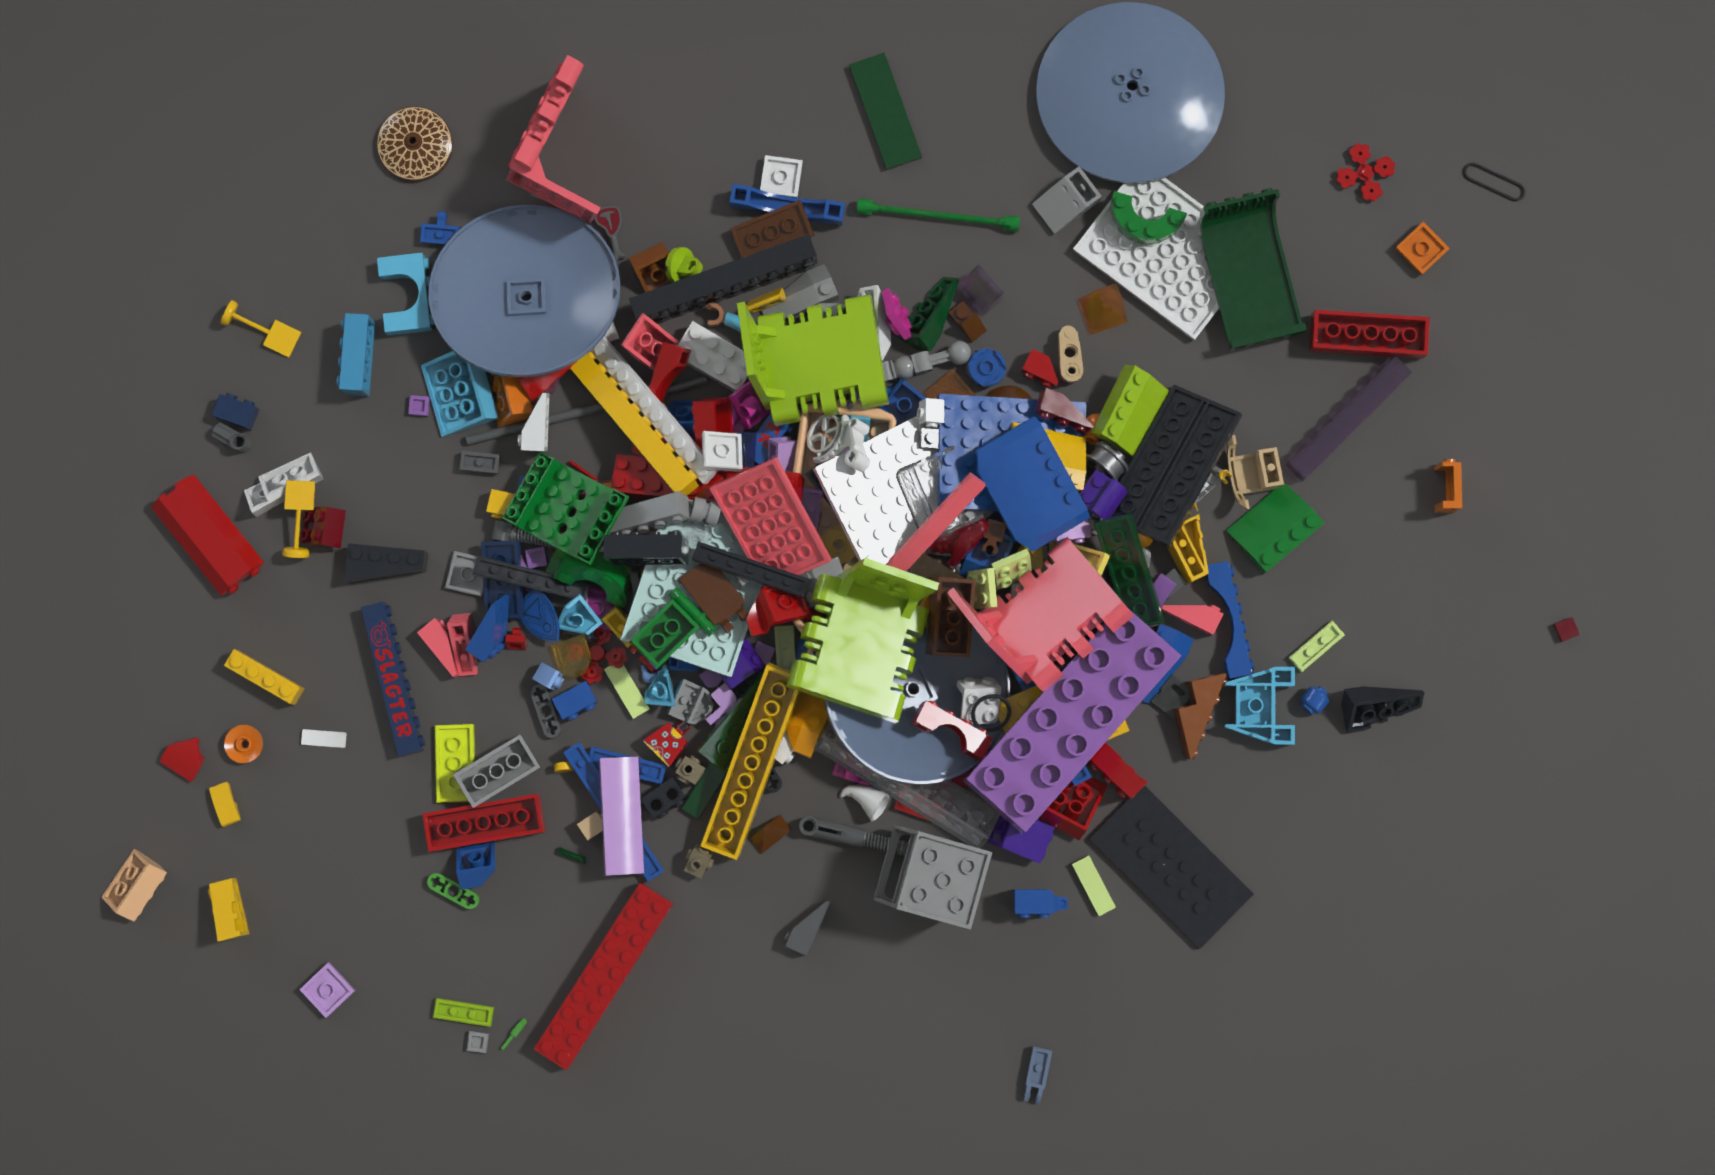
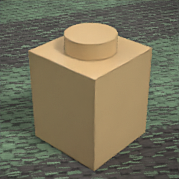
[577,811,602,841]

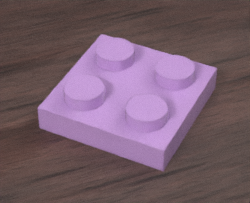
[300,962,356,1018]

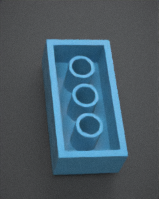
[337,313,375,397]

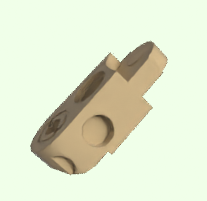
[1058,325,1083,383]

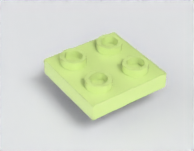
[992,549,1032,590]
[967,568,997,609]

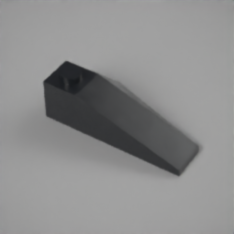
[1341,686,1425,733]

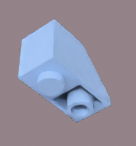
[532,662,564,691]

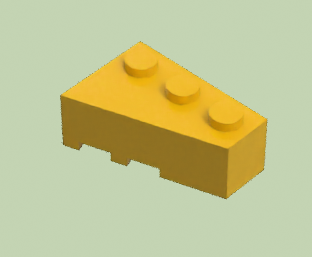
[1167,514,1209,585]
[208,878,250,942]

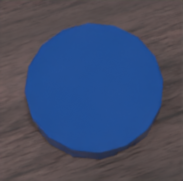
[968,349,1006,387]

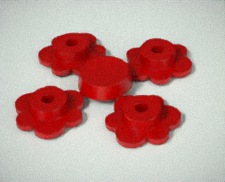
[1336,143,1395,202]
[567,629,627,684]

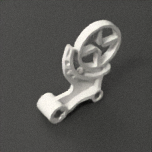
[807,414,870,472]

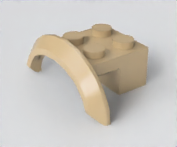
[1227,435,1284,510]

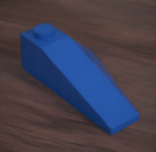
[1142,624,1194,704]

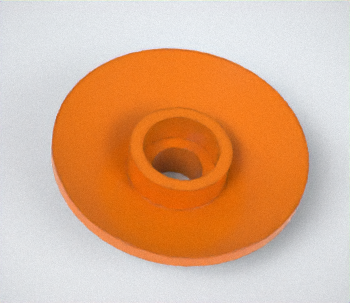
[224,725,263,763]

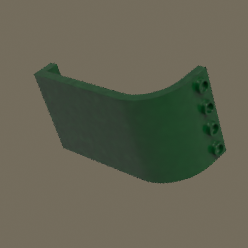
[1200,188,1307,351]

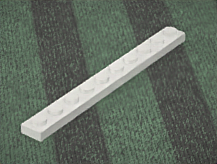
[591,337,719,484]

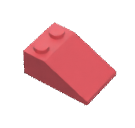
[621,313,679,371]

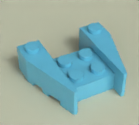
[1224,667,1295,745]

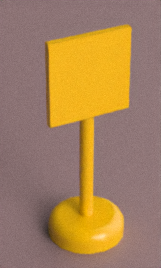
[220,300,302,358]
[282,480,315,558]

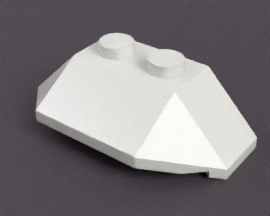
[857,285,891,361]

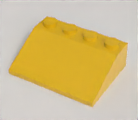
[1011,422,1086,493]

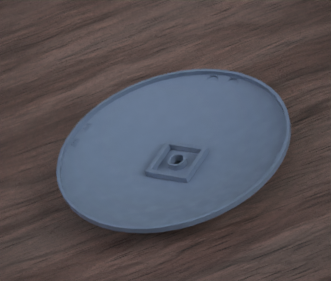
[1036,2,1225,184]
[428,205,620,377]
[824,600,1010,784]

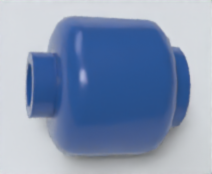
[1300,686,1329,715]

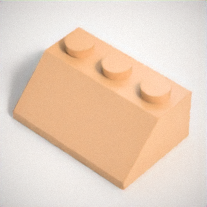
[101,849,167,921]

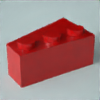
[1087,742,1148,799]

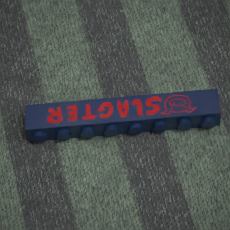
[361,601,425,757]

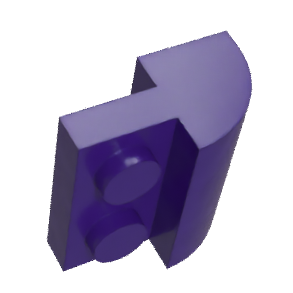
[1080,469,1128,520]

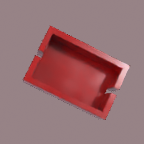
[692,397,733,450]

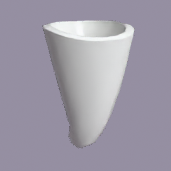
[839,784,889,822]

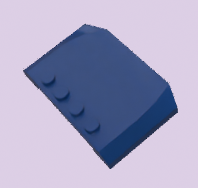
[976,416,1090,552]

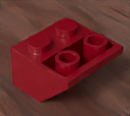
[300,506,346,548]

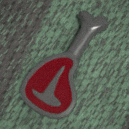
[594,206,626,262]

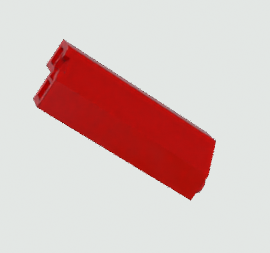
[151,474,264,597]

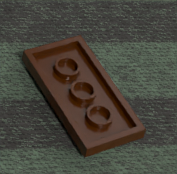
[730,200,815,258]

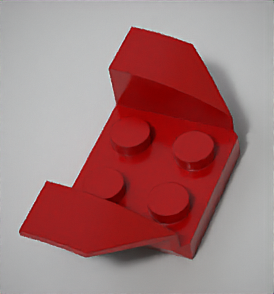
[746,587,822,636]

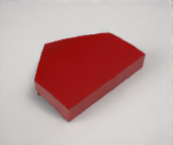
[159,737,205,782]

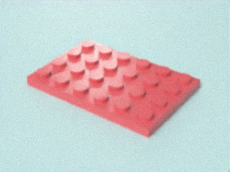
[710,457,832,588]

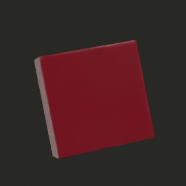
[1553,617,1580,642]

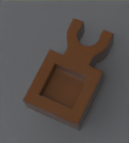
[982,519,1006,555]

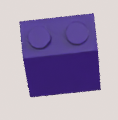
[719,637,766,690]

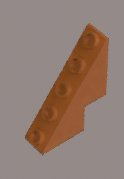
[1173,673,1227,759]

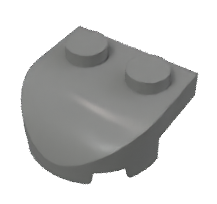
[666,678,713,724]

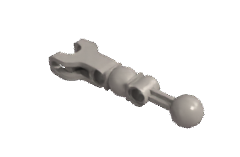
[844,341,971,403]

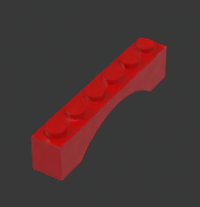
[631,342,691,456]

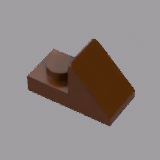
[948,301,987,343]

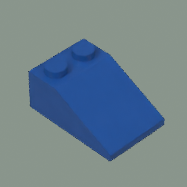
[465,594,509,662]

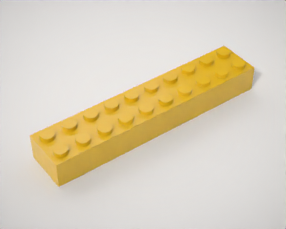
[701,663,800,860]

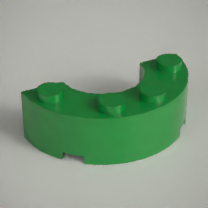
[1110,191,1187,245]
[553,552,632,609]

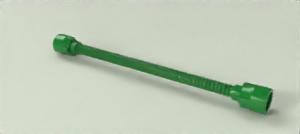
[857,198,1020,232]

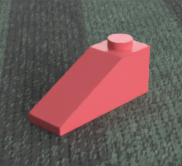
[1161,604,1223,636]
[447,613,478,676]
[417,618,458,678]

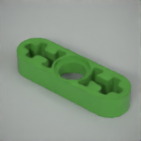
[427,873,480,909]

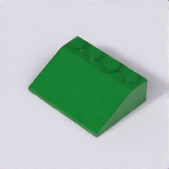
[1226,482,1324,574]

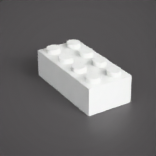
[678,321,749,392]

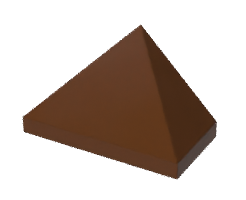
[750,815,792,853]

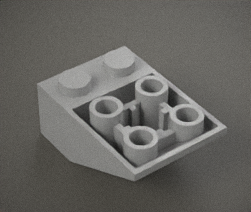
[1032,166,1102,234]

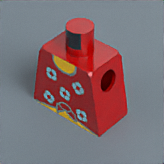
[643,720,690,767]

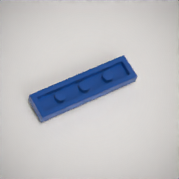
[589,746,667,784]

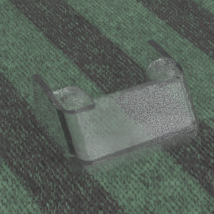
[896,446,984,536]

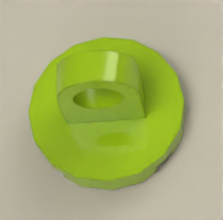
[665,247,703,283]

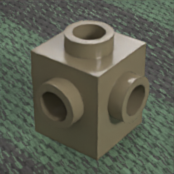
[675,755,706,785]
[684,844,714,879]

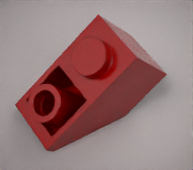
[1021,349,1058,389]

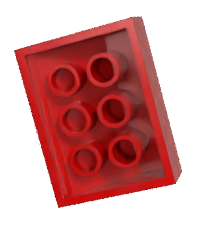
[1038,777,1107,841]

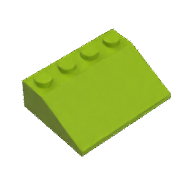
[1091,365,1170,458]

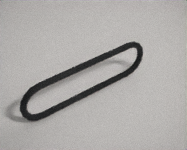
[1463,163,1525,201]

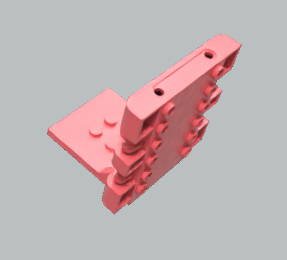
[505,55,601,224]
[947,537,1134,692]

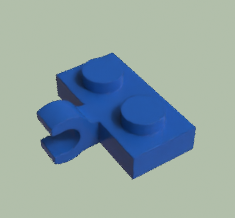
[420,211,461,245]

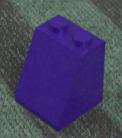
[986,812,1055,864]

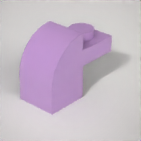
[706,683,737,726]

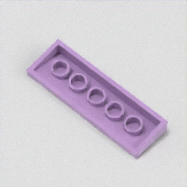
[599,757,644,876]

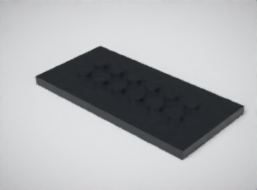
[1111,385,1242,547]
[1089,786,1254,949]

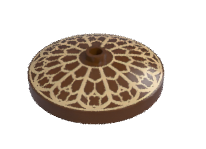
[377,106,453,182]

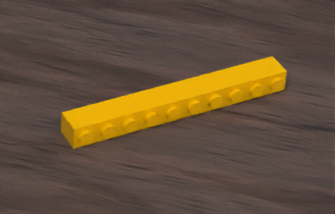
[570,351,699,496]

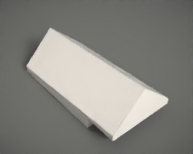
[244,452,323,517]

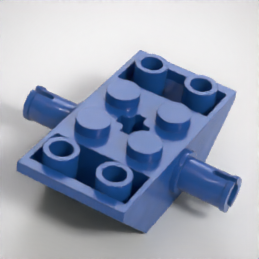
[959,512,1015,577]

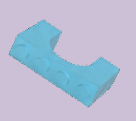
[377,253,435,336]

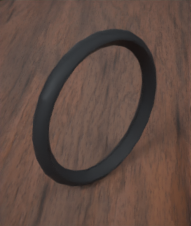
[971,694,1011,732]

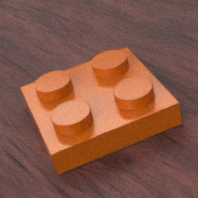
[1395,222,1450,275]

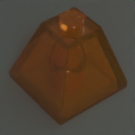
[1079,283,1127,335]

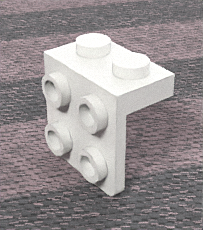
[957,677,1001,724]

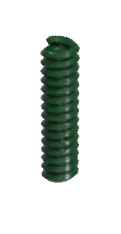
[558,847,586,864]

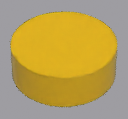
[554,762,574,773]

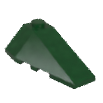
[893,277,959,352]

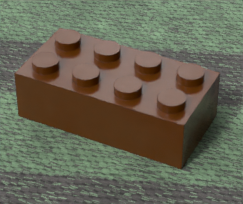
[926,576,976,658]

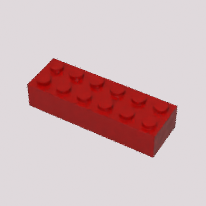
[1309,310,1430,359]
[422,794,546,852]

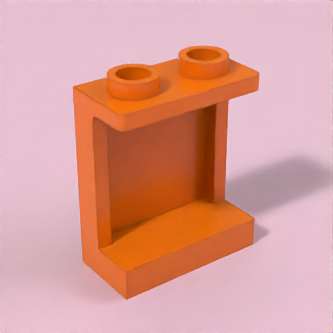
[1434,459,1462,513]

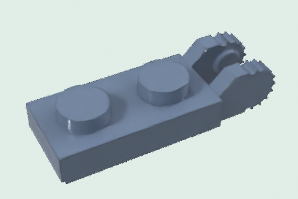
[1024,1046,1052,1104]

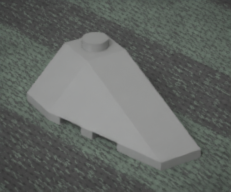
[762,264,839,320]

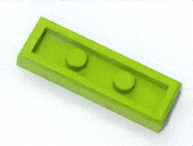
[433,998,494,1027]

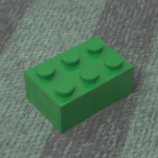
[629,599,700,669]

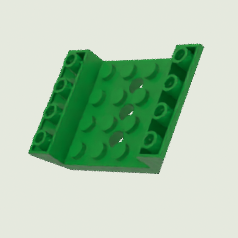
[502,451,629,565]

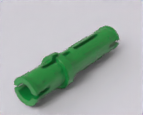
[668,587,718,637]

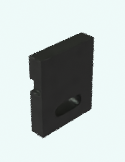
[1150,674,1190,719]

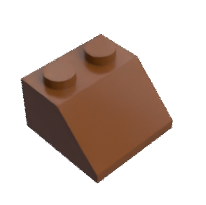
[629,241,671,292]

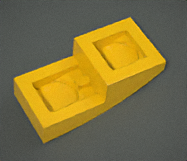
[209,782,241,827]

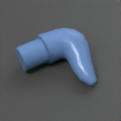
[641,665,661,683]

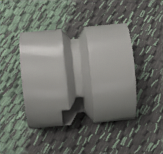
[689,497,721,528]

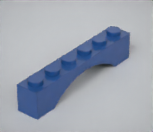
[729,184,845,226]
[1205,561,1254,680]

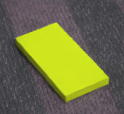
[435,724,475,803]

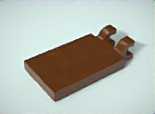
[679,564,748,634]

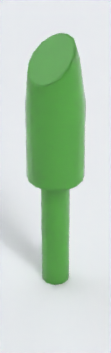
[501,1018,527,1050]

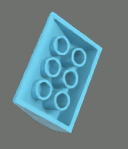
[421,351,499,437]

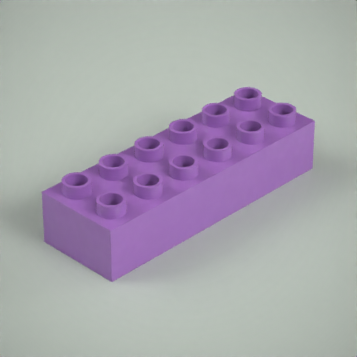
[963,608,1181,834]

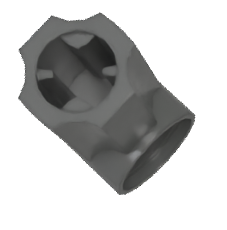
[212,422,252,453]

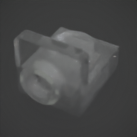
[683,525,712,546]

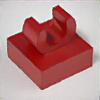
[505,627,527,650]

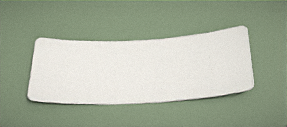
[301,729,347,748]

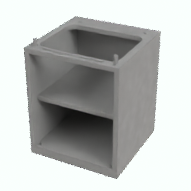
[873,825,992,930]

